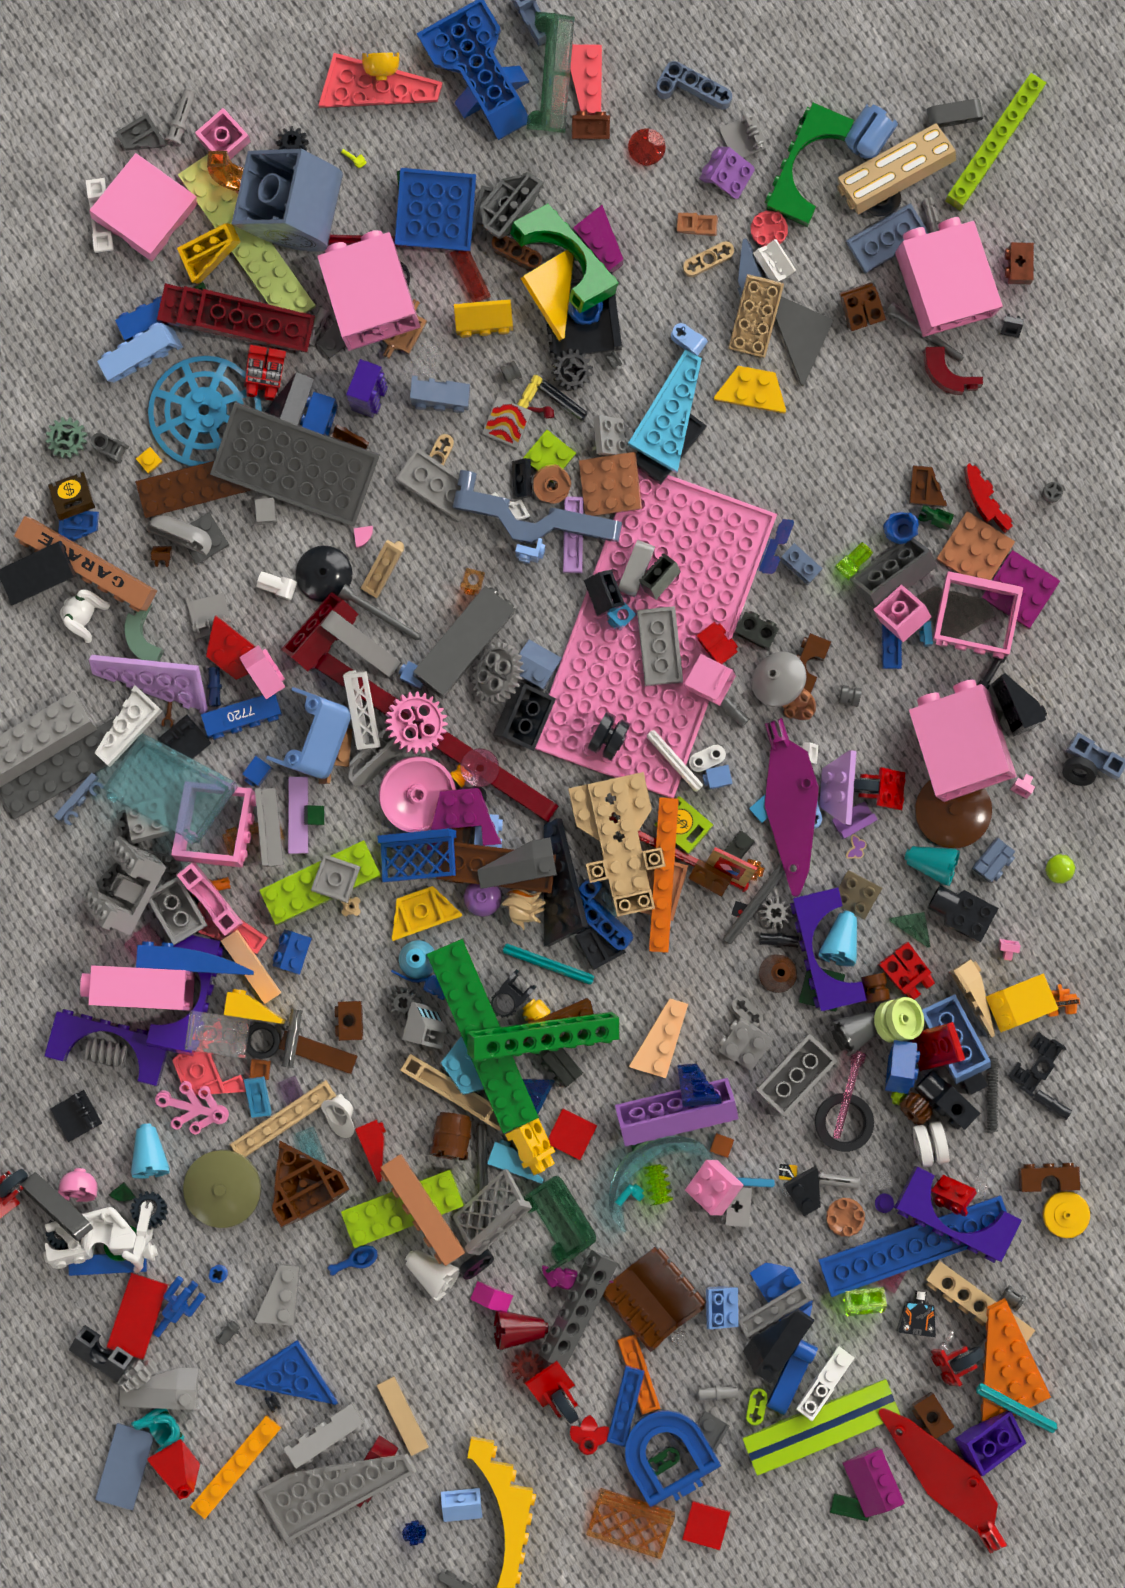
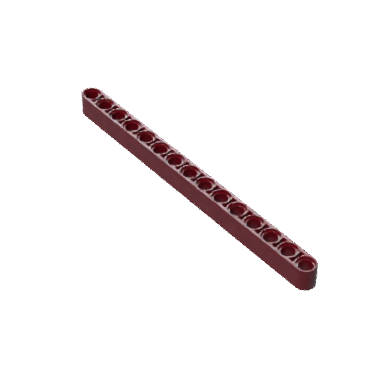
[314,653,559,822]

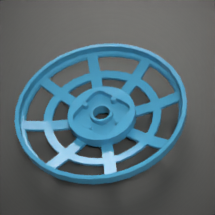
[148,356,262,467]

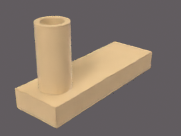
[361,540,404,598]

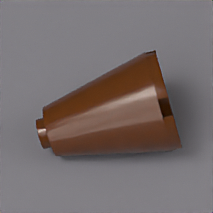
[759,954,797,993]

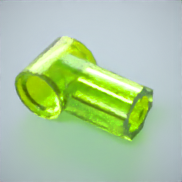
[835,542,873,580]

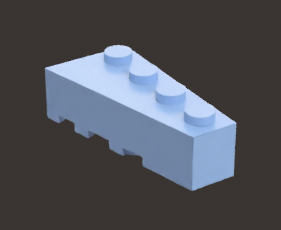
[97,323,183,383]

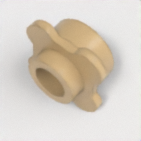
[341,897,361,916]

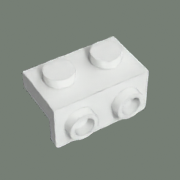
[753,239,796,282]

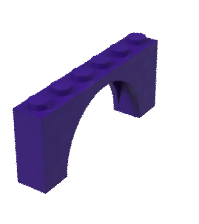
[790,887,866,1011]
[146,935,224,1056]
[44,1009,168,1086]
[894,1166,1022,1263]

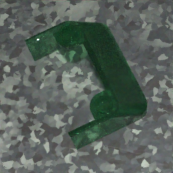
[508,1176,596,1274]

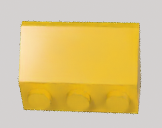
[454,299,513,338]

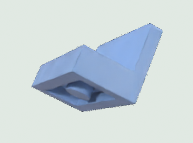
[441,1488,483,1522]

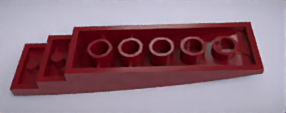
[157,283,315,353]

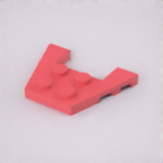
[172,1021,246,1096]

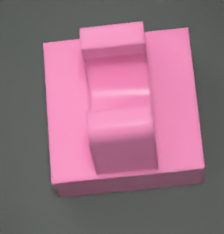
[1010,774,1035,799]
[998,939,1021,961]

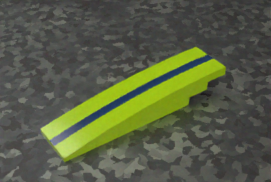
[742,1379,900,1476]

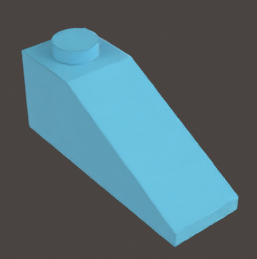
[487,1139,543,1184]

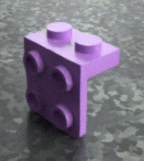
[699,147,755,199]

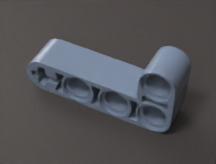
[656,61,732,110]

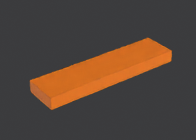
[617,1334,661,1415]

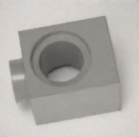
[255,495,277,525]

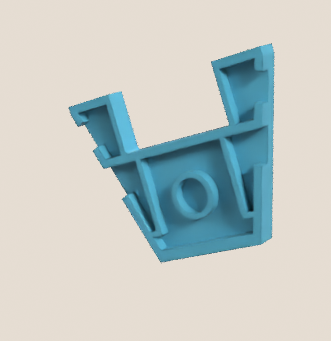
[441,1036,484,1095]

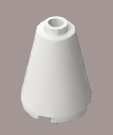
[405,1250,460,1301]

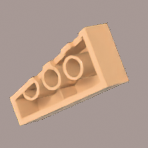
[629,998,688,1078]

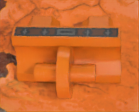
[1047,984,1080,1017]

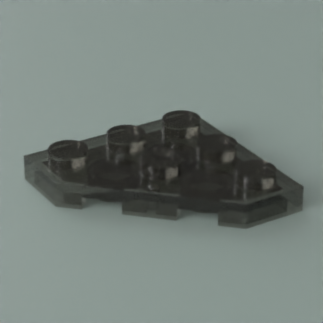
[917,586,996,639]

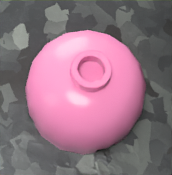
[58,1168,97,1202]

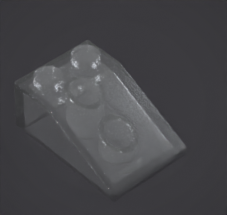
[185,1011,250,1058]

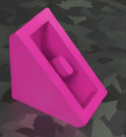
[470,1281,513,1312]

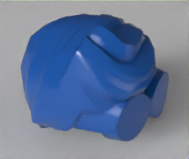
[568,301,603,325]
[883,512,919,544]

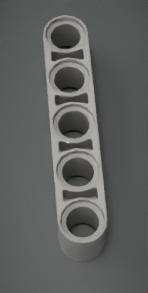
[321,610,401,678]

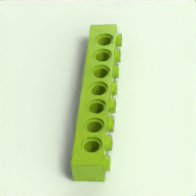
[945,73,1046,211]

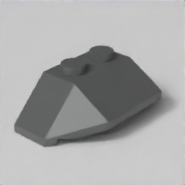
[480,172,544,239]

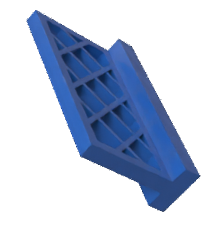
[378,828,456,883]

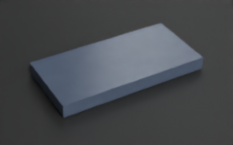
[846,203,929,274]
[95,1423,154,1510]

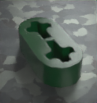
[648,1447,680,1476]

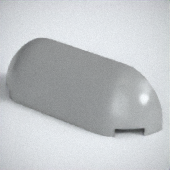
[146,515,212,555]
[348,729,410,786]

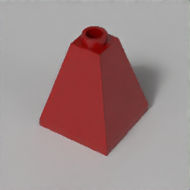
[147,1439,200,1500]

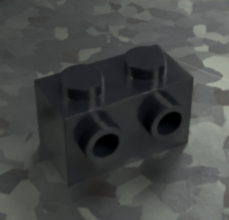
[584,570,625,616]

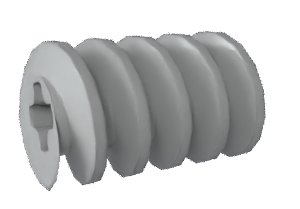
[84,1037,127,1068]

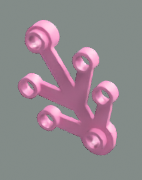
[155,1081,229,1135]

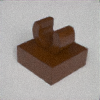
[151,546,172,567]

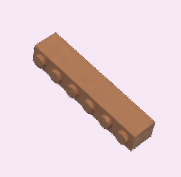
[380,1154,465,1266]

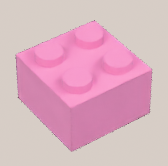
[195,108,251,167]
[873,584,931,642]
[239,645,285,699]
[685,1160,744,1215]

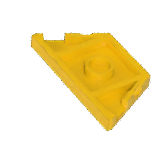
[714,366,786,414]
[392,886,462,941]

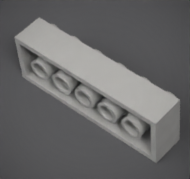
[0,691,97,787]

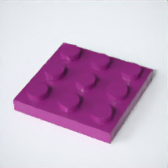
[981,550,1060,629]

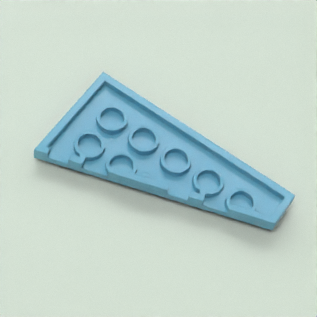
[628,349,702,473]

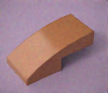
[677,213,718,236]

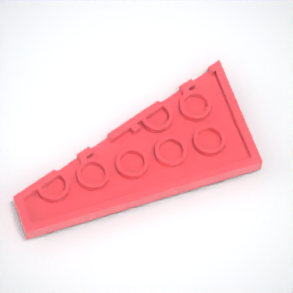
[318,53,443,108]

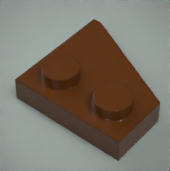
[909,465,947,507]

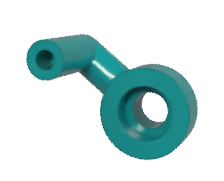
[615,1183,645,1207]

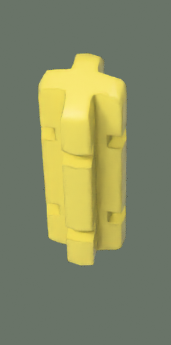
[517,375,542,409]

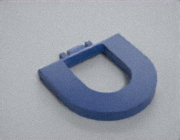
[625,1410,722,1508]

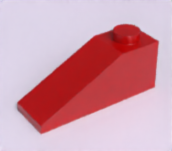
[355,1119,387,1182]

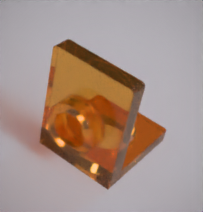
[460,568,485,596]

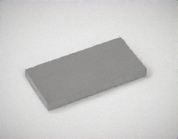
[395,447,480,522]
[637,606,683,686]

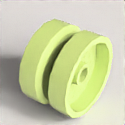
[874,997,924,1043]

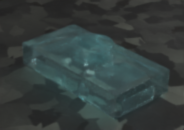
[296,1127,328,1164]

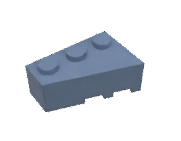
[410,375,470,413]

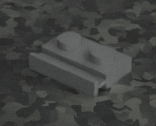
[697,1411,730,1452]

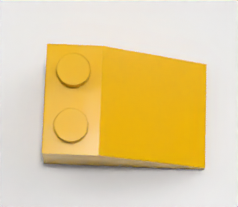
[986,973,1058,1033]
[224,989,285,1024]

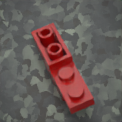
[965,463,1013,533]

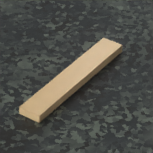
[229,1080,337,1157]

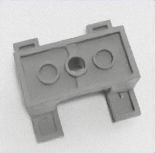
[82,836,166,935]

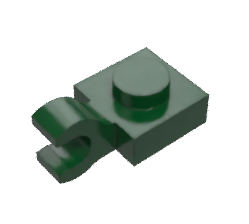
[918,505,954,530]

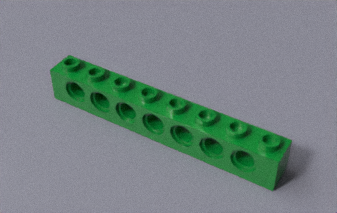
[467,1012,619,1062]

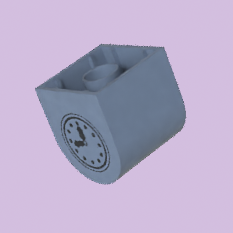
[232,149,343,252]

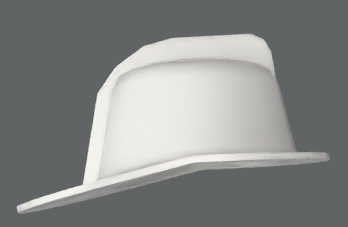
[321,1094,355,1138]

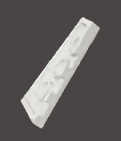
[95,685,162,767]

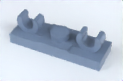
[54,773,104,826]

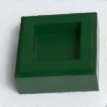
[304,805,324,825]

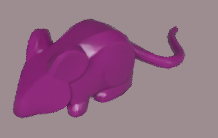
[542,1265,614,1290]

